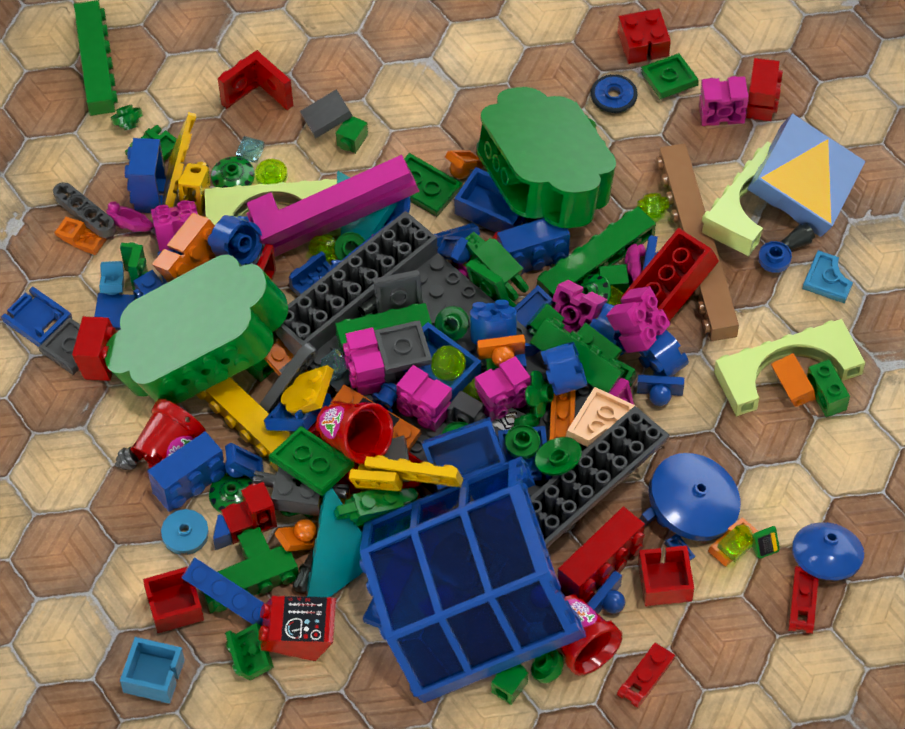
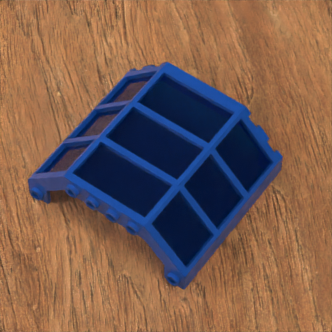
[359,456,586,703]

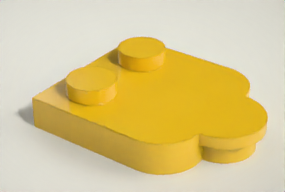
[281,365,334,416]

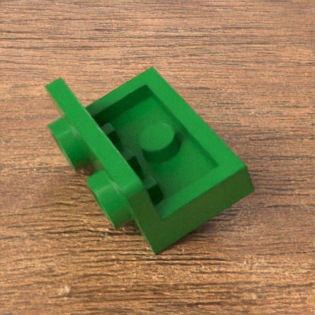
[120,242,149,291]
[225,623,274,681]

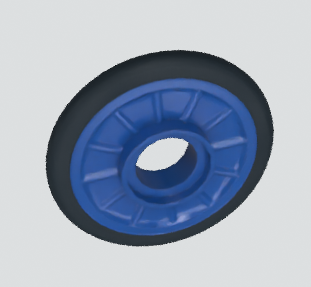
[591,74,638,113]

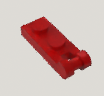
[788,566,819,634]
[617,642,675,708]

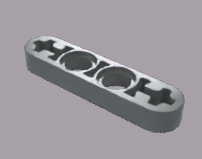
[53,182,116,238]
[259,343,318,414]

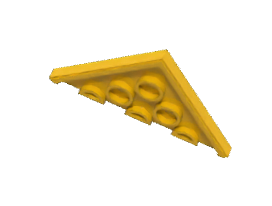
[162,112,197,208]

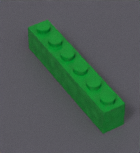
[74,0,118,116]
[537,207,656,305]

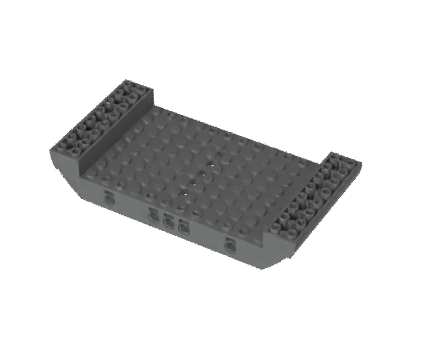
[275,211,669,563]

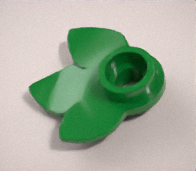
[525,371,554,418]

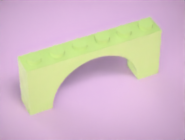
[701,141,771,256]
[205,179,341,237]
[714,319,865,416]

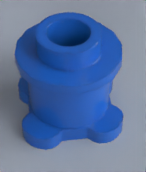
[372,383,398,413]

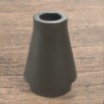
[780,223,815,250]

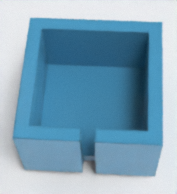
[120,637,185,704]

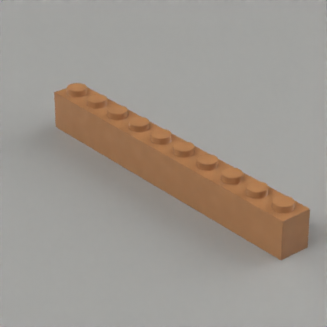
[656,143,739,341]

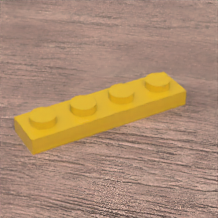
[364,455,463,488]

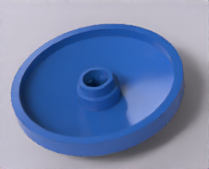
[648,453,741,541]

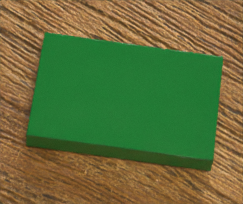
[404,153,463,217]
[269,426,354,496]

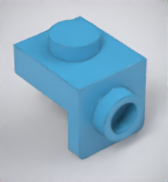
[99,261,125,295]

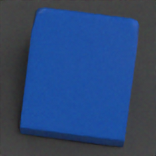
[213,514,232,550]

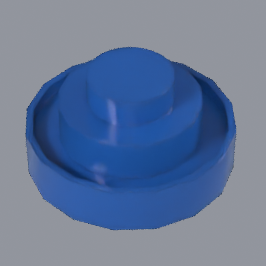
[758,241,792,273]

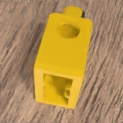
[178,162,210,216]

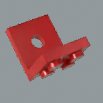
[217,50,294,110]

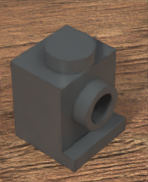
[447,391,486,424]

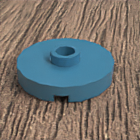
[161,509,209,555]

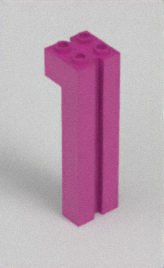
[246,155,420,257]

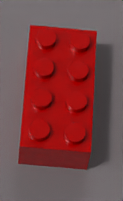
[622,228,719,322]
[557,506,645,603]

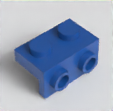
[289,251,331,296]

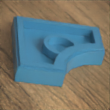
[802,250,853,304]

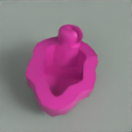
[106,201,154,232]
[625,244,646,282]

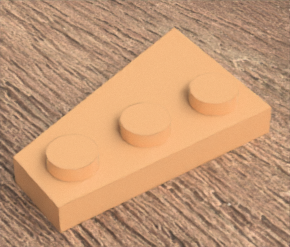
[565,387,637,447]

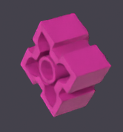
[699,76,748,126]
[151,200,198,251]
[552,280,607,333]
[606,286,670,353]
[342,328,385,395]
[475,356,530,421]
[396,365,452,432]

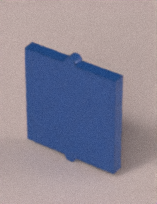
[94,293,136,330]

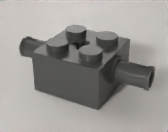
[253,467,349,516]

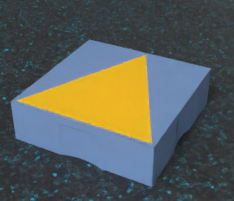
[747,113,865,237]

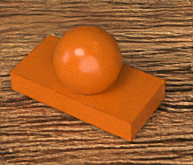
[445,150,484,179]
[477,334,525,367]
[274,519,317,552]

